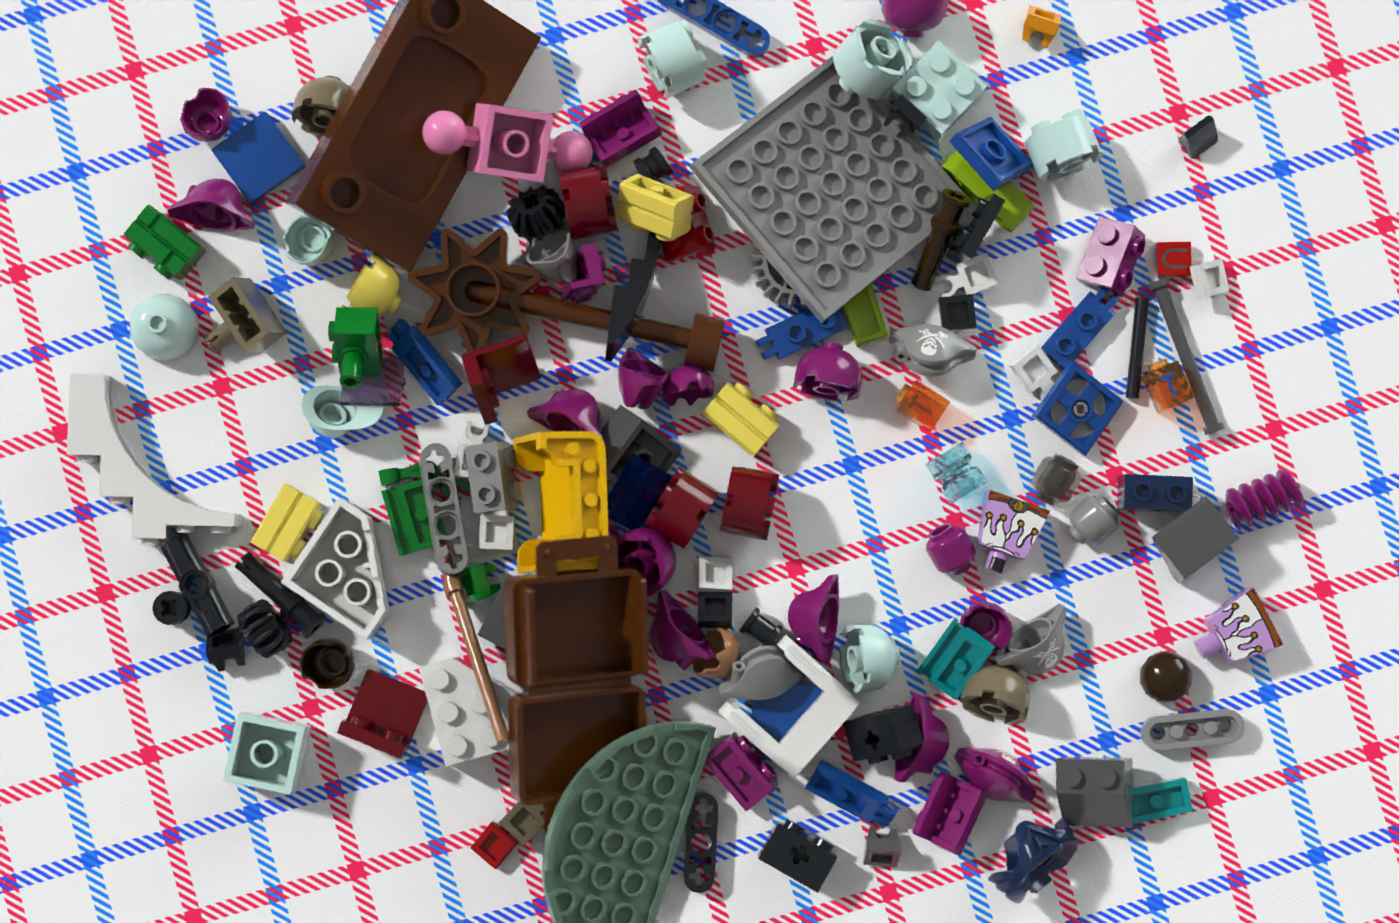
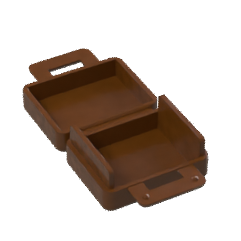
[504,536,649,834]

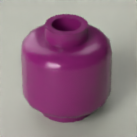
[926,523,976,575]

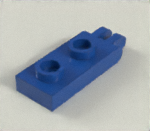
[1040,288,1120,370]
[755,309,849,360]
[387,319,463,406]
[805,760,898,826]

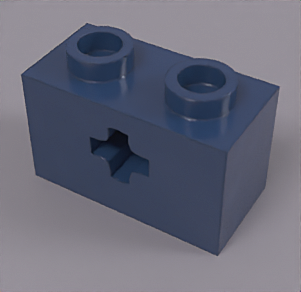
[1117,474,1193,513]

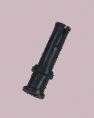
[235,552,327,639]

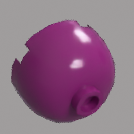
[881,0,948,38]
[793,342,862,401]
[616,527,676,597]

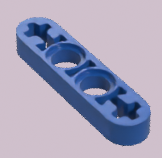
[656,0,770,58]

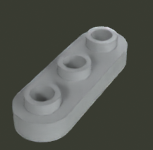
[1140,709,1245,751]

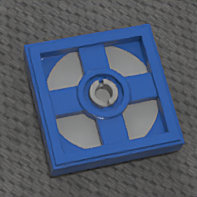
[1032,361,1124,456]

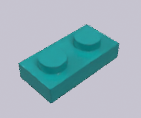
[1133,777,1193,824]

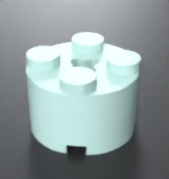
[832,19,912,100]
[638,20,709,99]
[1025,109,1103,182]

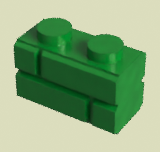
[124,204,206,281]

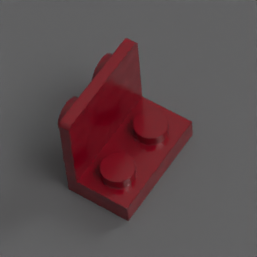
[461,335,541,425]
[337,669,428,759]

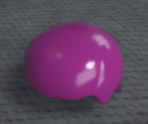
[180,87,232,142]
[662,365,714,406]
[959,602,1013,652]

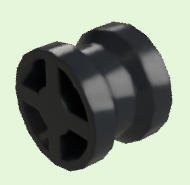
[632,146,673,181]
[152,591,192,625]

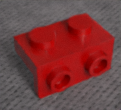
[661,186,715,262]

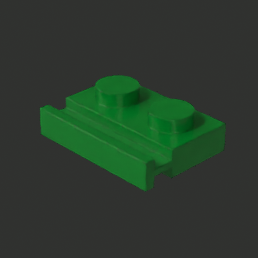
[381,477,448,556]

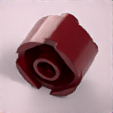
[559,166,618,240]
[720,466,780,541]
[644,467,719,548]

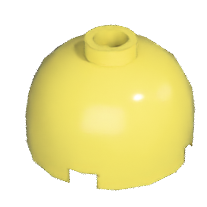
[341,253,403,319]

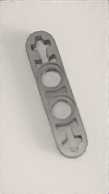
[419,443,468,575]

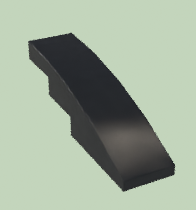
[605,232,661,362]

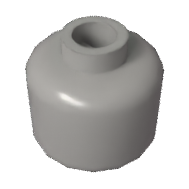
[1069,495,1120,545]

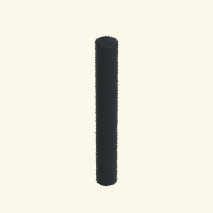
[1125,298,1149,399]

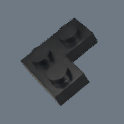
[945,193,1006,264]

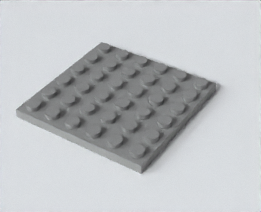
[690,56,964,323]

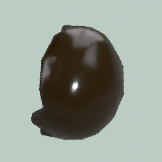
[299,638,355,689]
[1140,650,1192,703]

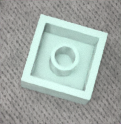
[889,40,988,142]
[223,712,311,795]

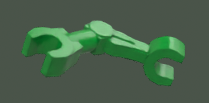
[378,461,471,506]

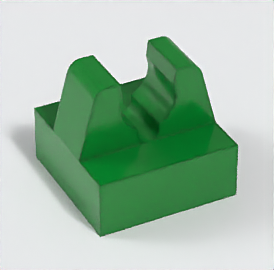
[458,563,501,604]

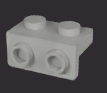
[465,441,521,513]

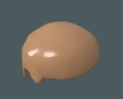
[692,628,739,679]

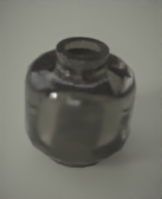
[1031,453,1082,506]

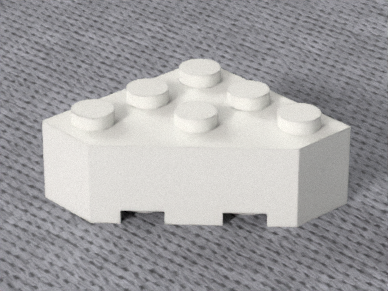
[281,497,390,640]
[419,657,517,767]

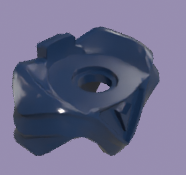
[988,817,1078,904]

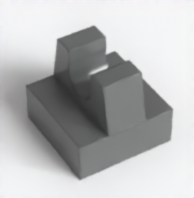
[863,827,901,867]

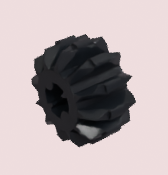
[506,184,566,242]
[237,599,292,659]

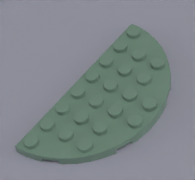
[542,721,716,923]

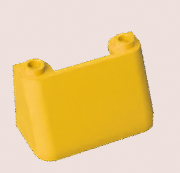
[513,431,609,573]

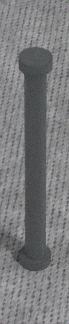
[1148,278,1224,435]

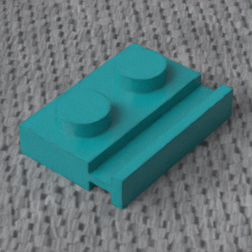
[916,618,995,700]

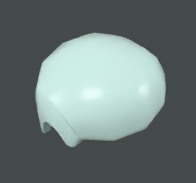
[282,214,334,265]

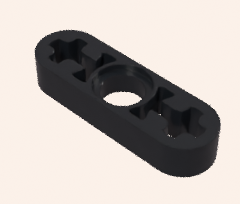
[684,792,718,893]

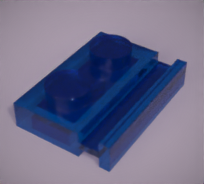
[607,453,673,530]

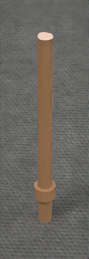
[442,554,510,745]

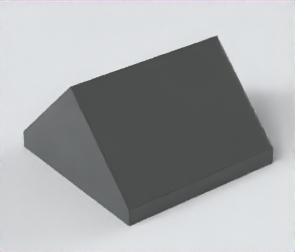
[1152,496,1239,583]

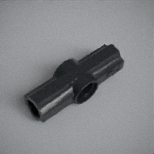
[161,534,235,637]

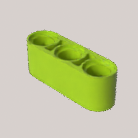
[941,150,1035,233]

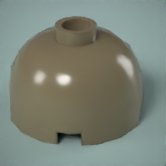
[292,76,350,137]
[960,663,1030,724]

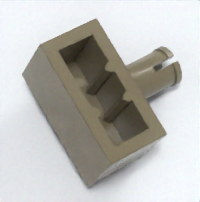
[204,277,287,353]

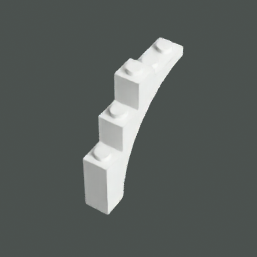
[67,373,241,546]

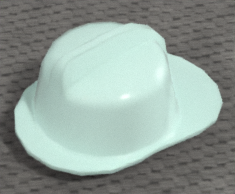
[301,385,384,438]

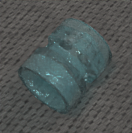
[925,442,988,504]

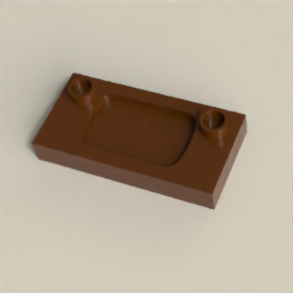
[285,0,541,272]

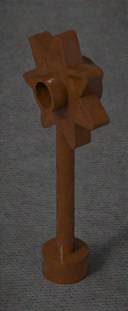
[408,228,725,372]

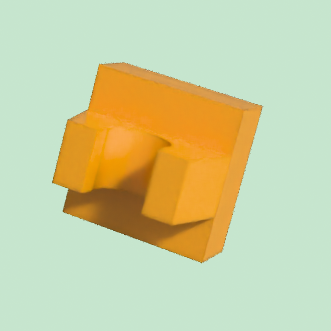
[1022,5,1061,48]

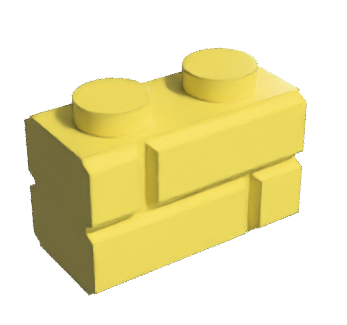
[616,174,694,241]
[702,382,780,458]
[250,483,324,563]

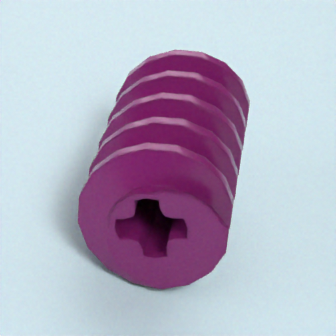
[1225,469,1304,530]

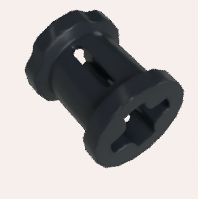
[739,607,784,646]

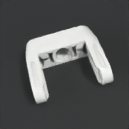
[718,635,860,777]

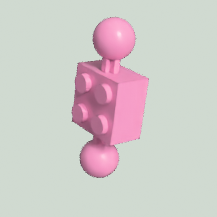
[422,103,593,183]

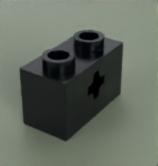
[843,704,924,765]
[757,819,838,893]

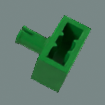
[328,307,384,389]

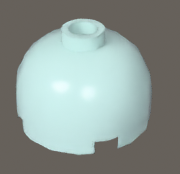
[129,294,199,361]
[840,625,900,693]

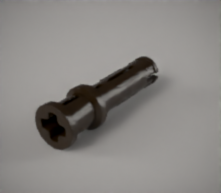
[911,189,971,291]

